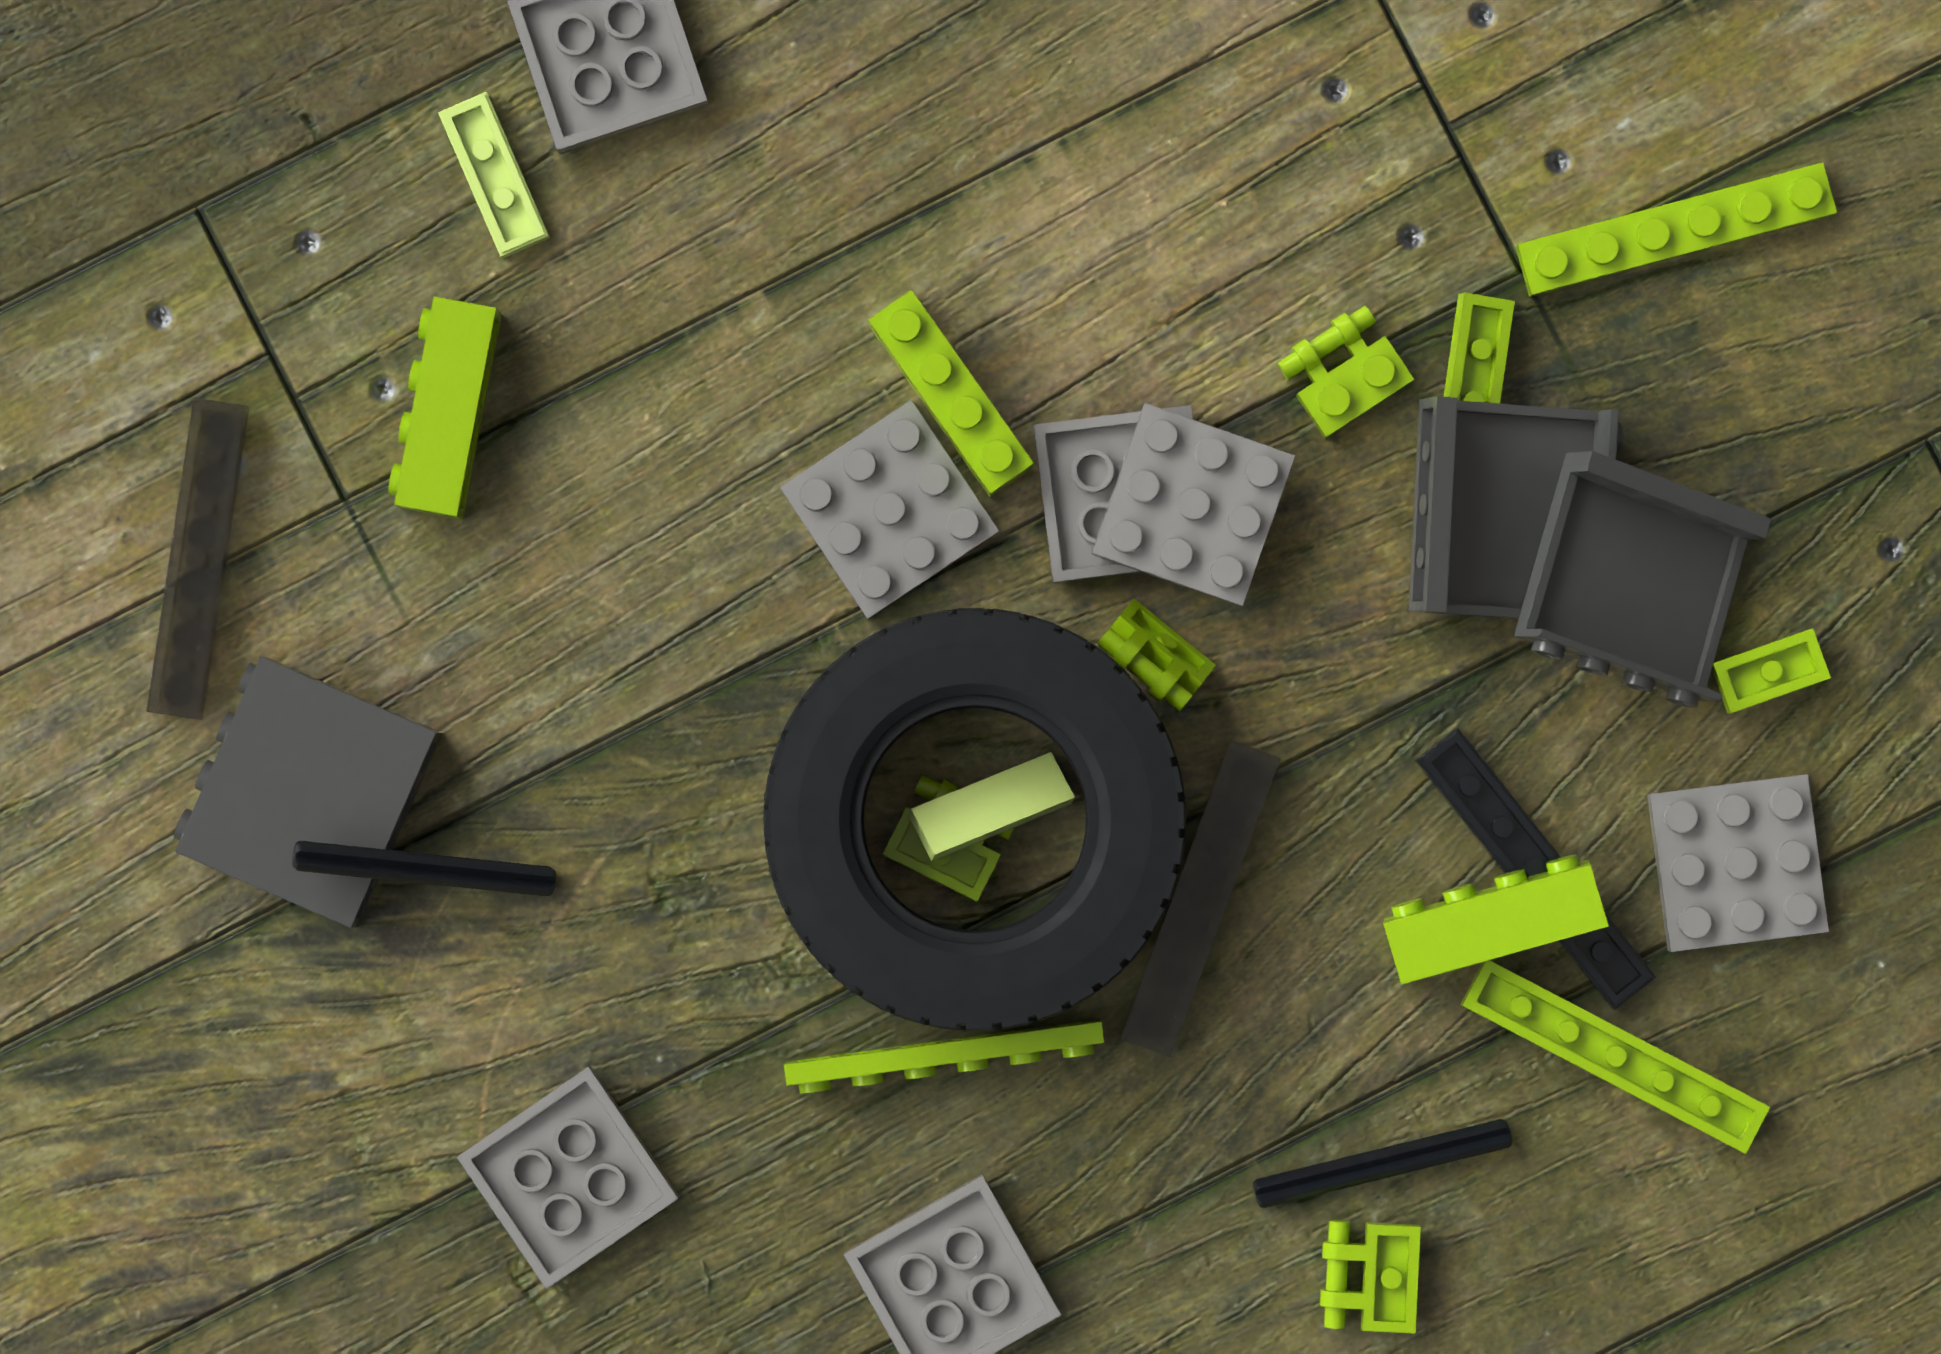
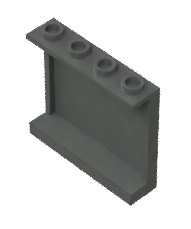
[1408,396,1623,619]
[1514,451,1771,708]
[174,656,443,928]

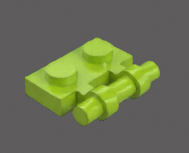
[1277,305,1414,439]
[1097,598,1216,712]
[883,774,1014,902]
[1320,1220,1421,1334]

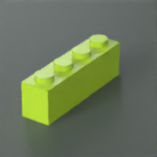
[868,289,1034,498]
[388,296,502,520]
[1383,855,1609,985]

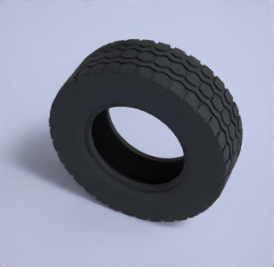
[763,608,1186,1031]

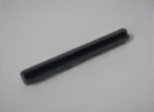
[292,841,556,896]
[1253,1119,1512,1208]

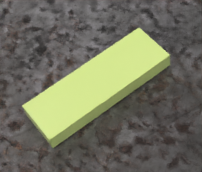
[438,92,550,259]
[908,752,1075,861]

